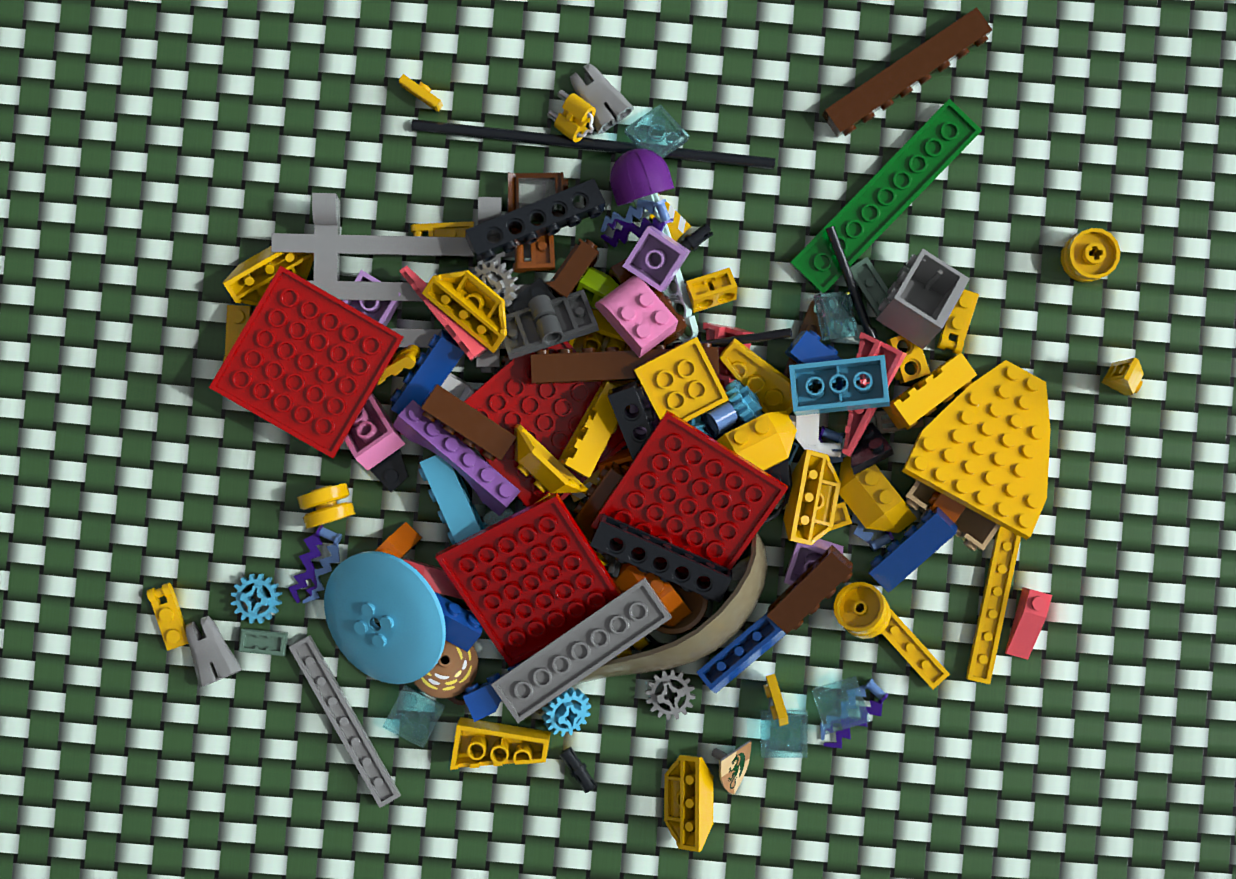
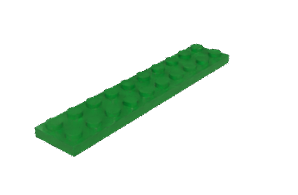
[790,99,982,295]

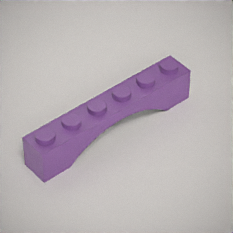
[393,400,521,516]

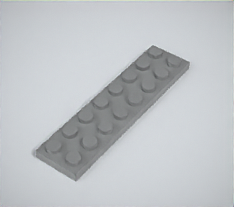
[491,578,672,723]

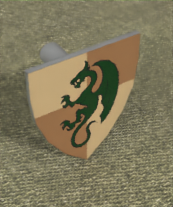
[712,740,751,794]

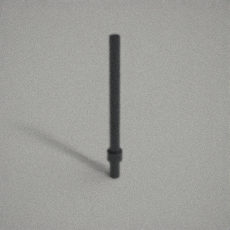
[825,226,878,339]
[665,328,792,349]

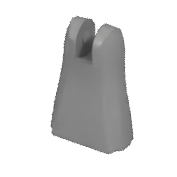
[570,63,634,134]
[185,616,242,688]

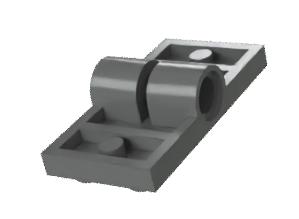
[503,289,599,360]

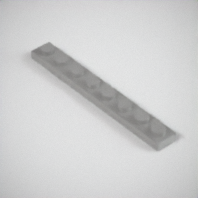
[289,635,401,808]

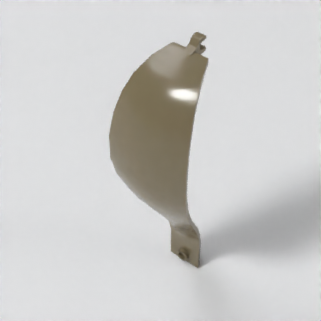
[535,532,768,714]

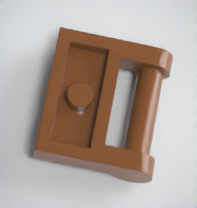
[511,224,555,273]

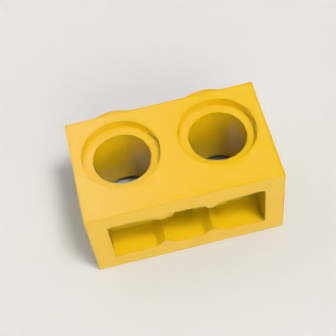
[686,267,737,313]
[886,335,931,384]

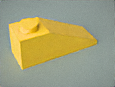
[1102,358,1144,396]

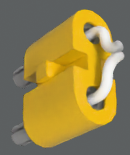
[547,90,596,143]

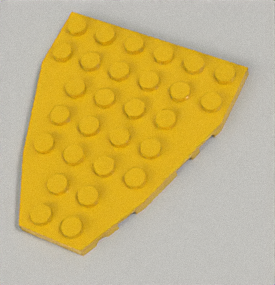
[902,360,1050,540]

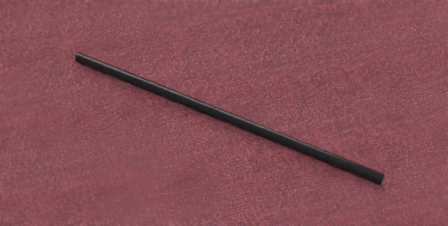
[411,119,775,170]

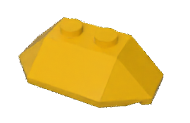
[222,246,314,306]
[422,270,507,353]
[717,411,797,471]
[514,424,588,493]
[783,449,841,546]
[839,456,917,533]
[664,755,713,852]

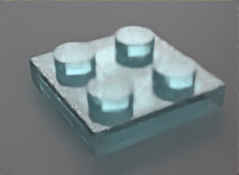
[625,104,689,158]
[814,291,859,341]
[812,676,870,734]
[383,685,445,748]
[760,710,807,758]

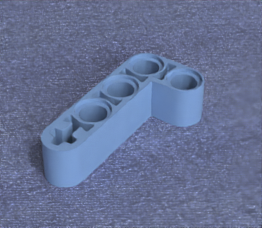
[699,401,737,439]

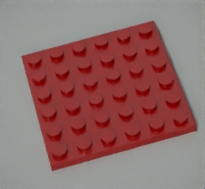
[209,265,404,458]
[463,341,626,508]
[591,410,788,582]
[435,492,622,667]

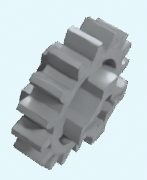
[473,260,519,307]
[645,669,696,720]

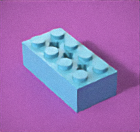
[789,355,890,416]
[418,455,485,545]

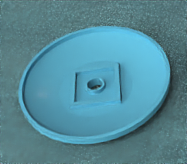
[324,551,446,684]

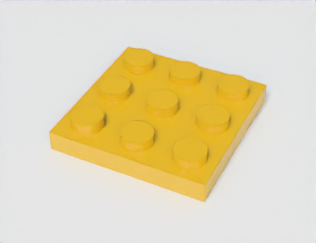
[633,337,729,422]

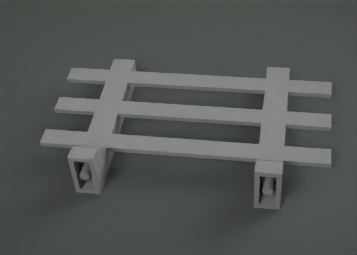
[271,193,531,373]

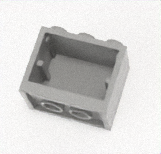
[876,249,970,349]

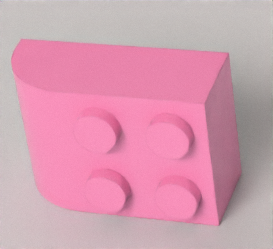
[595,276,678,358]
[345,393,405,471]

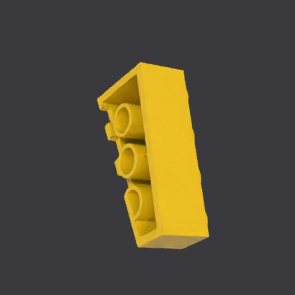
[882,353,977,430]
[558,382,629,478]
[450,717,551,770]

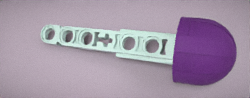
[610,149,699,342]

